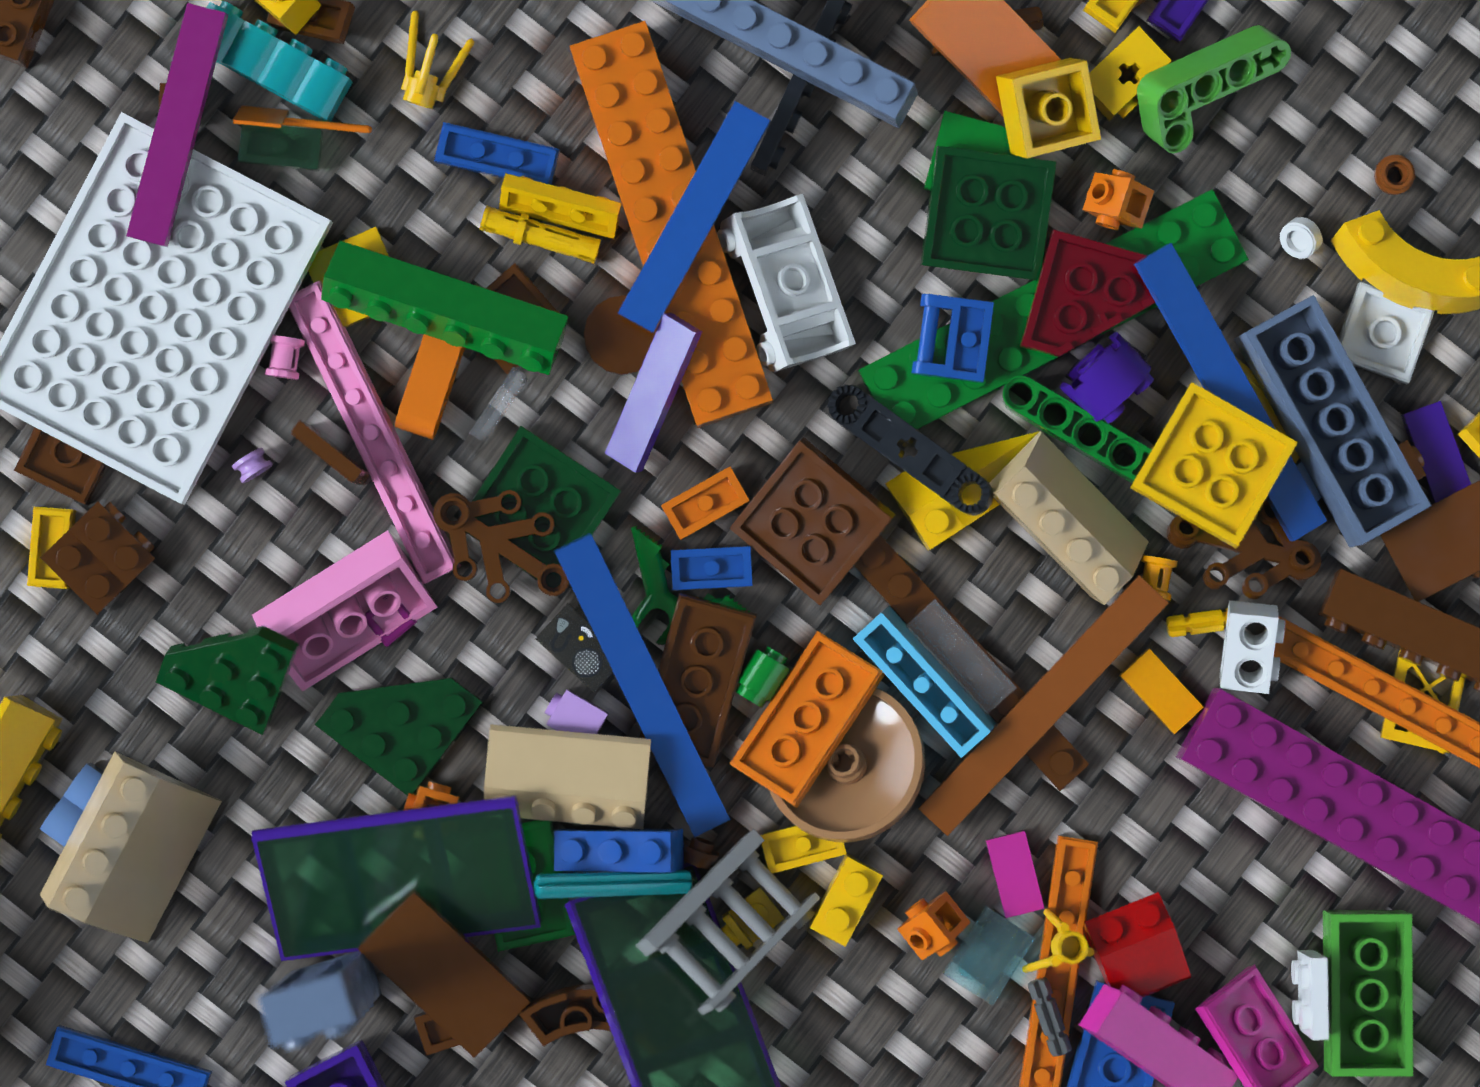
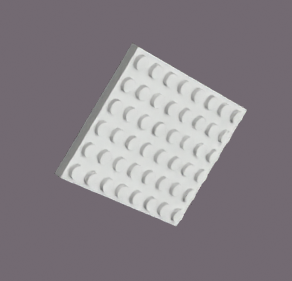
[0,112,333,505]

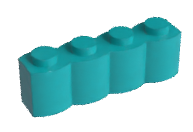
[206,1,353,122]

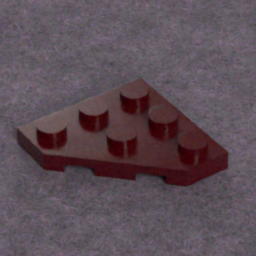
[1020,230,1155,357]

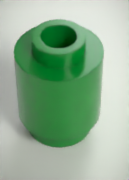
[735,646,791,708]

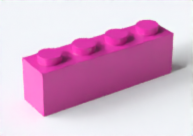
[1079,984,1238,1087]

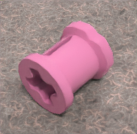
[264,335,305,380]

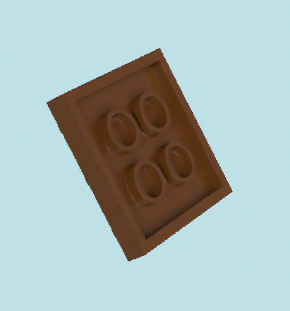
[729,437,896,606]

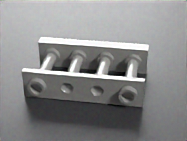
[635,829,820,1015]

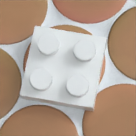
[1291,950,1329,1040]

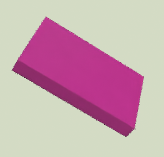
[1195,965,1319,1087]

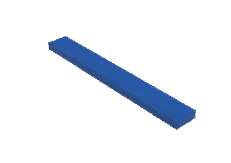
[1134,243,1327,541]
[554,533,730,838]

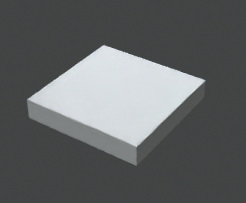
[1338,282,1435,384]

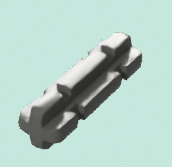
[1028,977,1072,1057]

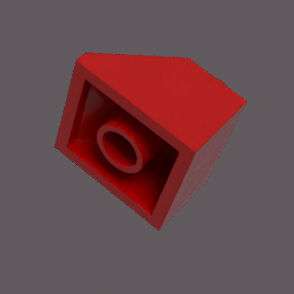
[1084,892,1191,997]

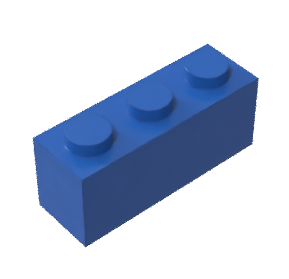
[554,828,684,873]

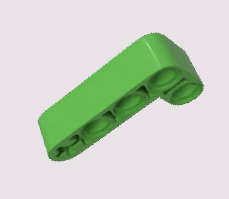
[1137,25,1291,154]

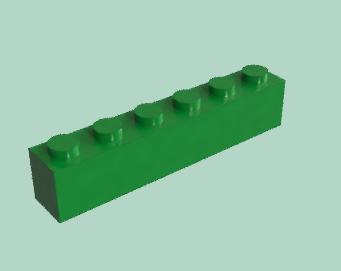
[321,241,568,375]

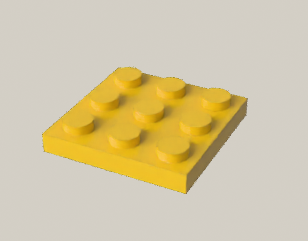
[1130,382,1298,548]

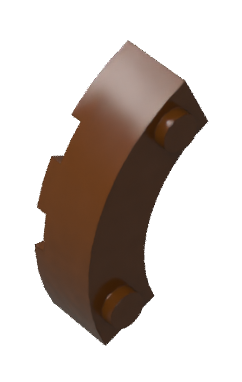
[519,984,690,1055]

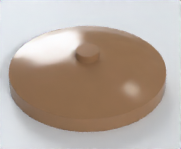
[770,688,925,843]

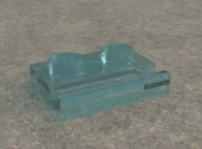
[943,906,1036,1006]

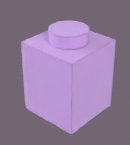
[544,689,609,734]

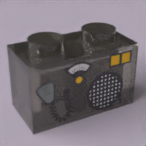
[535,603,613,693]

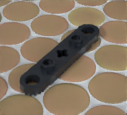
[827,385,993,516]

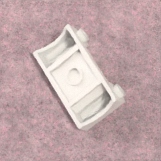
[717,194,856,372]

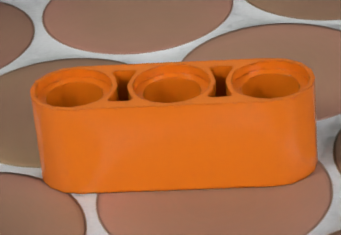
[395,334,465,440]

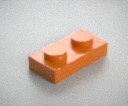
[661,466,750,540]

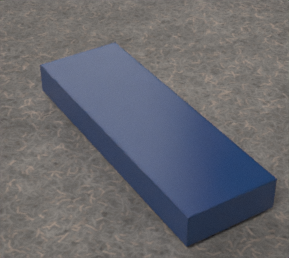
[434,122,560,185]

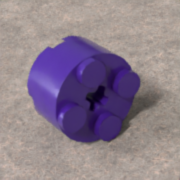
[1060,332,1154,424]

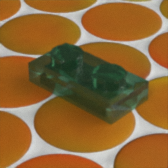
[238,124,323,172]

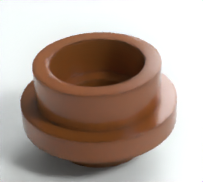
[1374,155,1415,195]

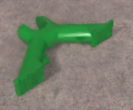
[631,526,750,645]

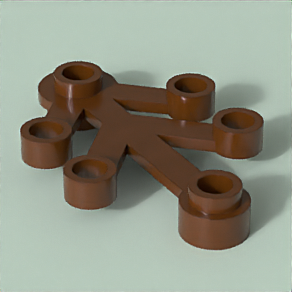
[433,490,569,603]
[1167,500,1321,600]

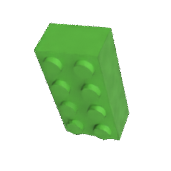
[1323,910,1413,1077]

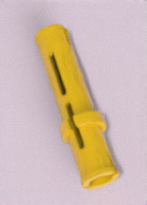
[480,206,601,264]

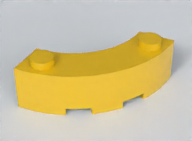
[1331,210,1480,314]

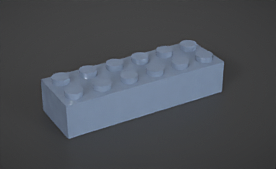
[1234,295,1431,548]
[258,951,382,1050]

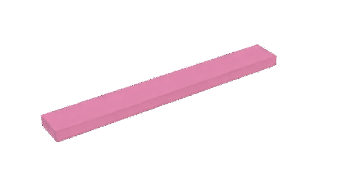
[289,281,461,584]

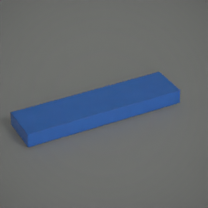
[46,1025,212,1087]

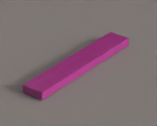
[126,3,228,247]

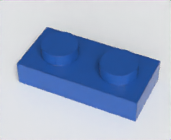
[671,546,753,590]

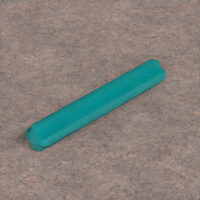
[534,870,692,899]

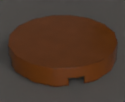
[584,295,660,375]

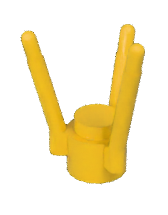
[401,10,475,110]
[1022,909,1094,973]

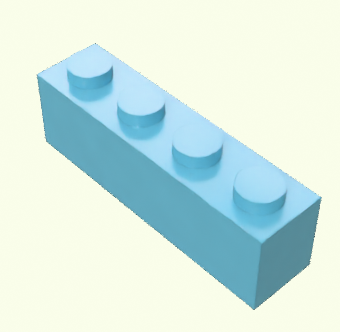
[853,606,997,758]

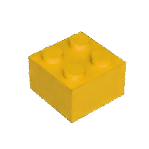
[996,58,1101,158]

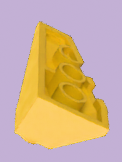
[885,431,1040,550]

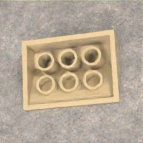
[40,751,222,943]

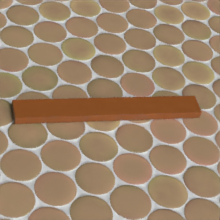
[918,575,1168,836]

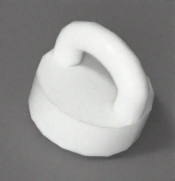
[1280,217,1323,259]

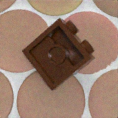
[40,502,155,614]

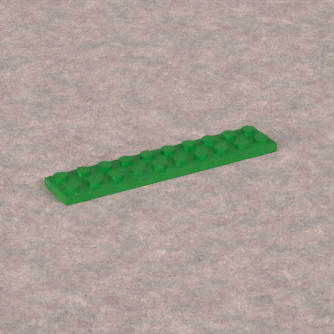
[858,189,1249,430]

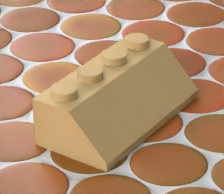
[990,431,1149,605]
[484,724,651,829]

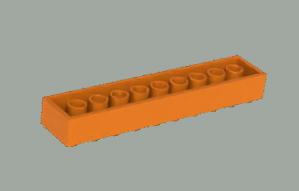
[569,21,773,428]

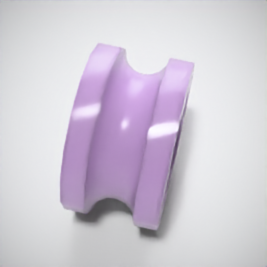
[232,447,273,483]

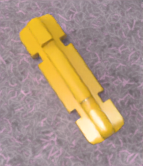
[1166,608,1228,637]

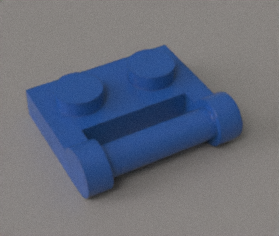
[911,294,994,383]

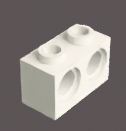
[1220,600,1285,694]

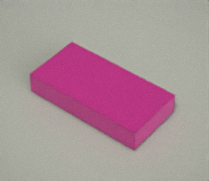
[985,830,1045,918]

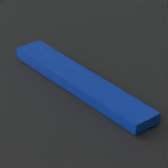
[618,101,770,333]

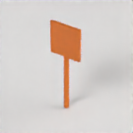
[233,106,372,133]

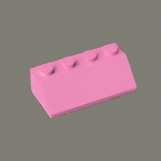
[252,530,438,692]

